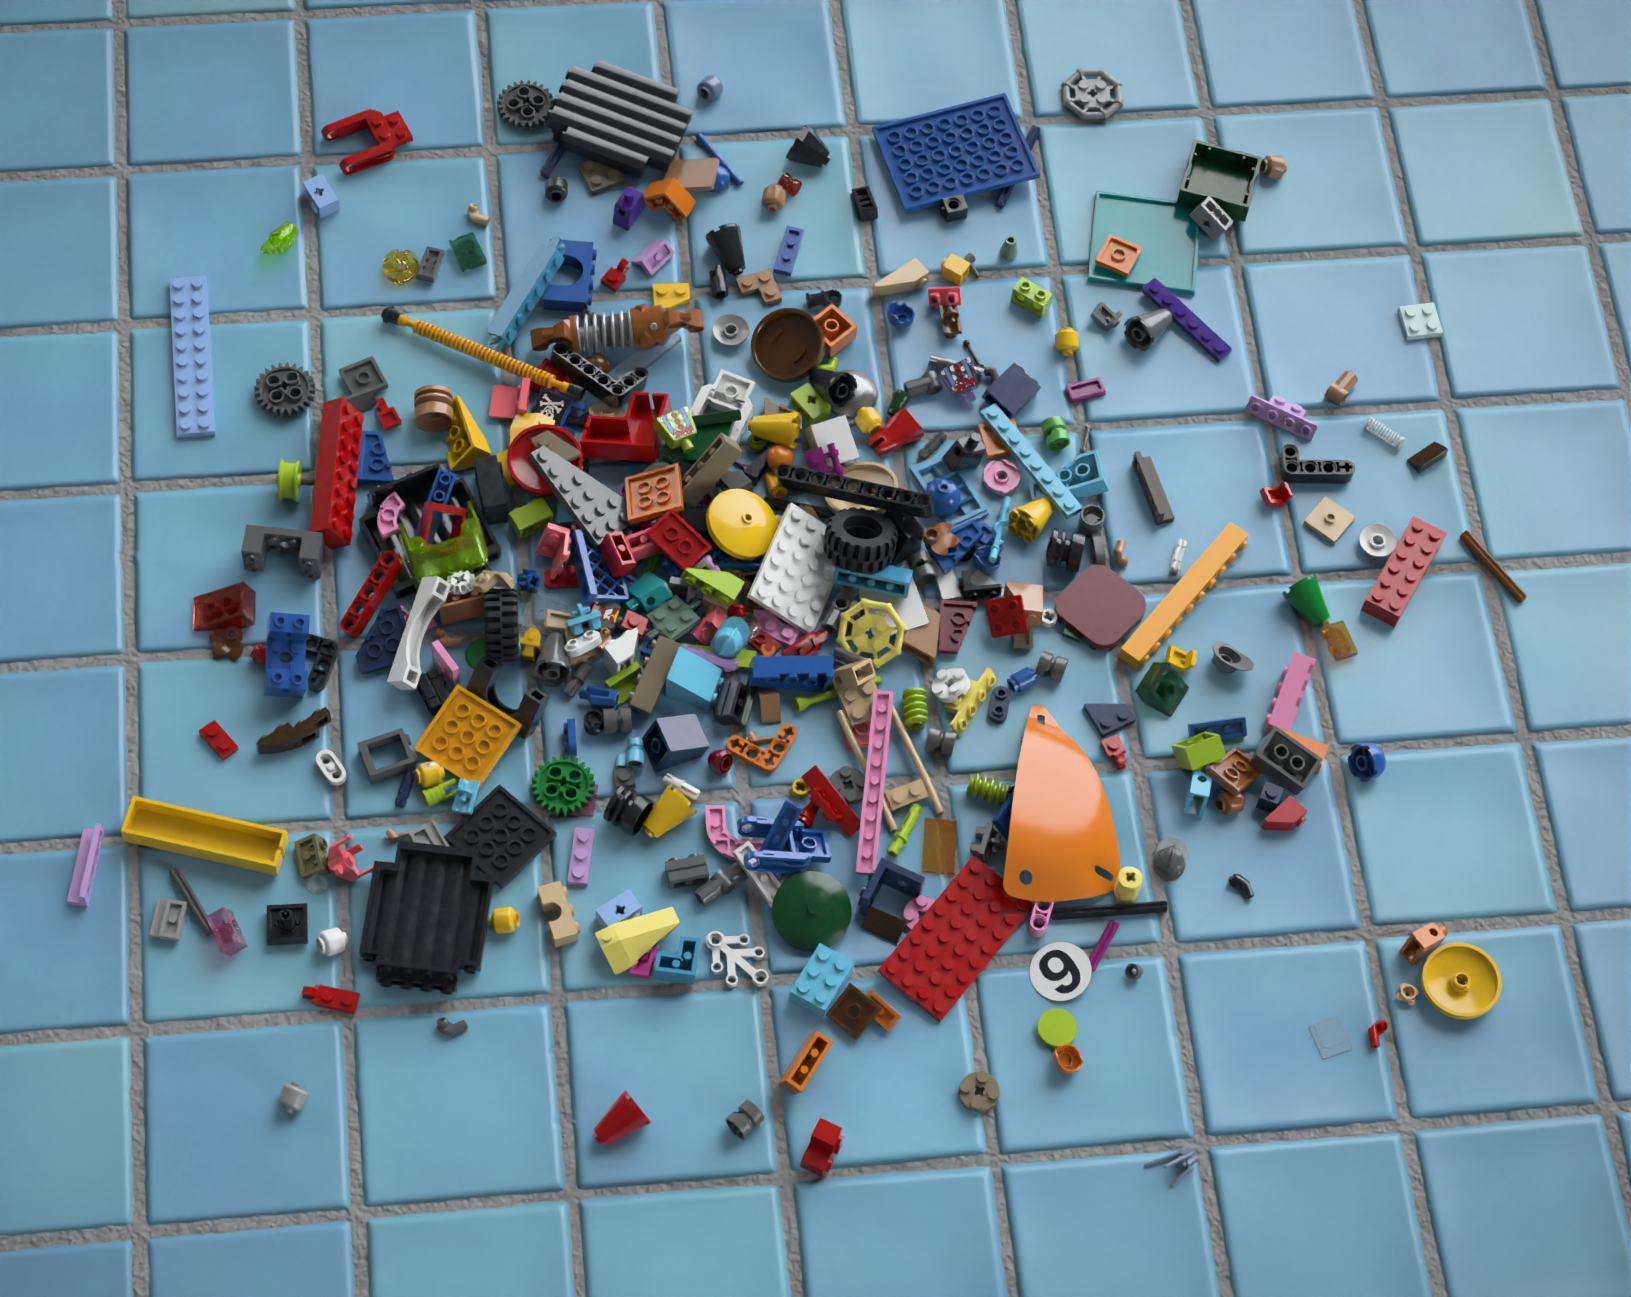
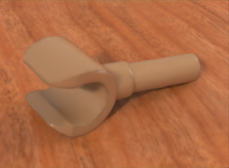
[745,732,774,745]
[385,828,413,844]

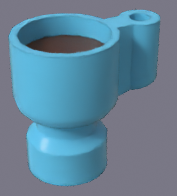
[616,738,645,770]

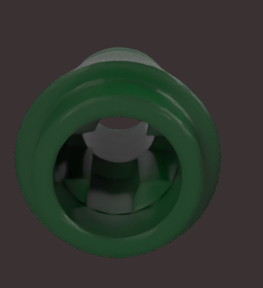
[887,389,910,417]

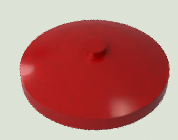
[507,424,583,496]

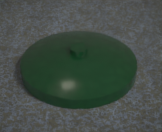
[771,871,852,951]

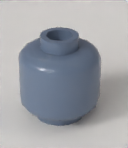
[697,75,723,102]

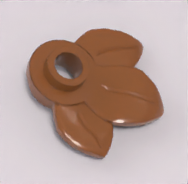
[922,522,960,556]

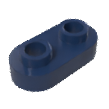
[988,686,1011,723]

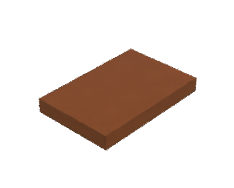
[1205,747,1263,796]

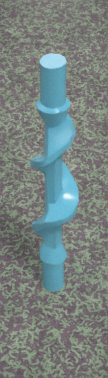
[989,496,1011,563]

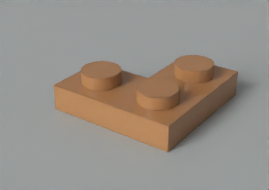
[735,269,782,306]

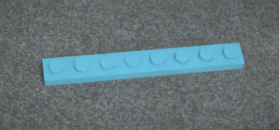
[980,403,1083,519]

